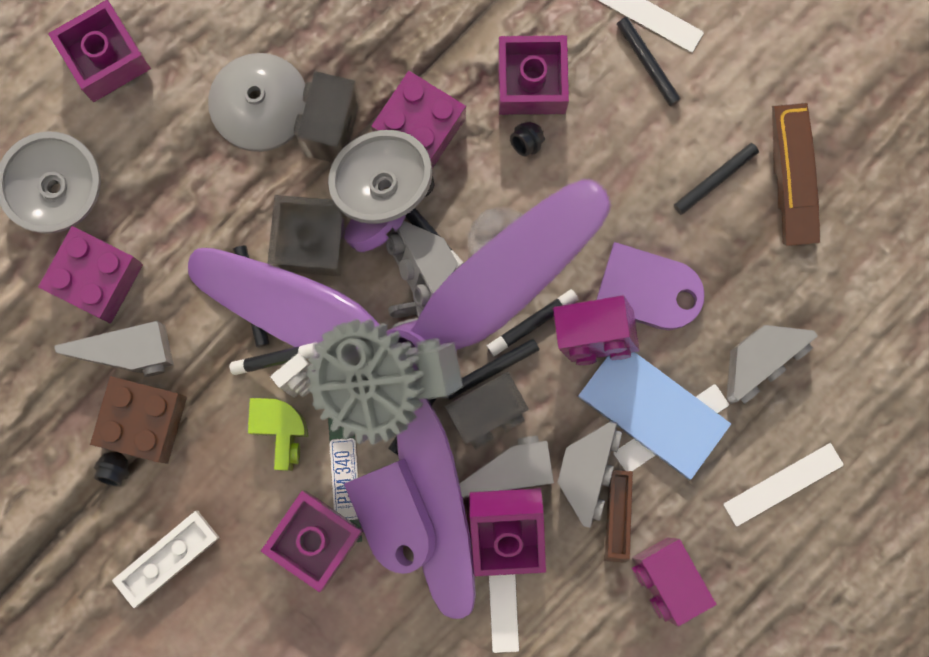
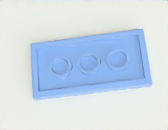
[578,352,731,480]

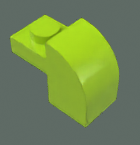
[248,398,309,471]

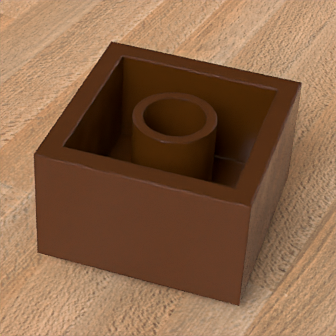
[90,376,187,464]

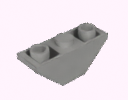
[386,221,458,310]
[726,325,818,404]
[558,421,622,528]

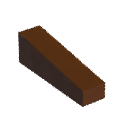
[604,470,633,563]

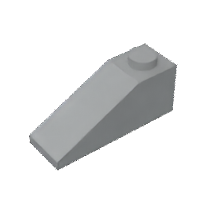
[54,321,174,377]
[459,436,554,497]

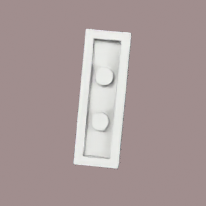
[270,353,311,398]
[112,511,220,608]

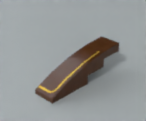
[772,103,820,246]

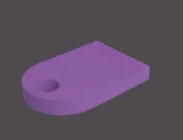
[596,242,704,330]
[344,458,436,574]

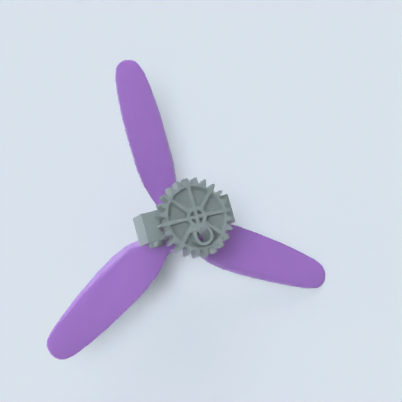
[188,179,611,619]

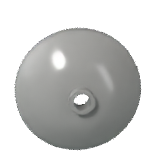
[208,53,309,152]
[328,130,432,224]
[0,131,101,234]

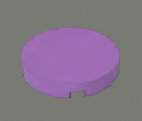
[344,215,406,252]

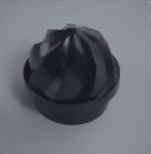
[510,122,545,157]
[94,451,130,487]

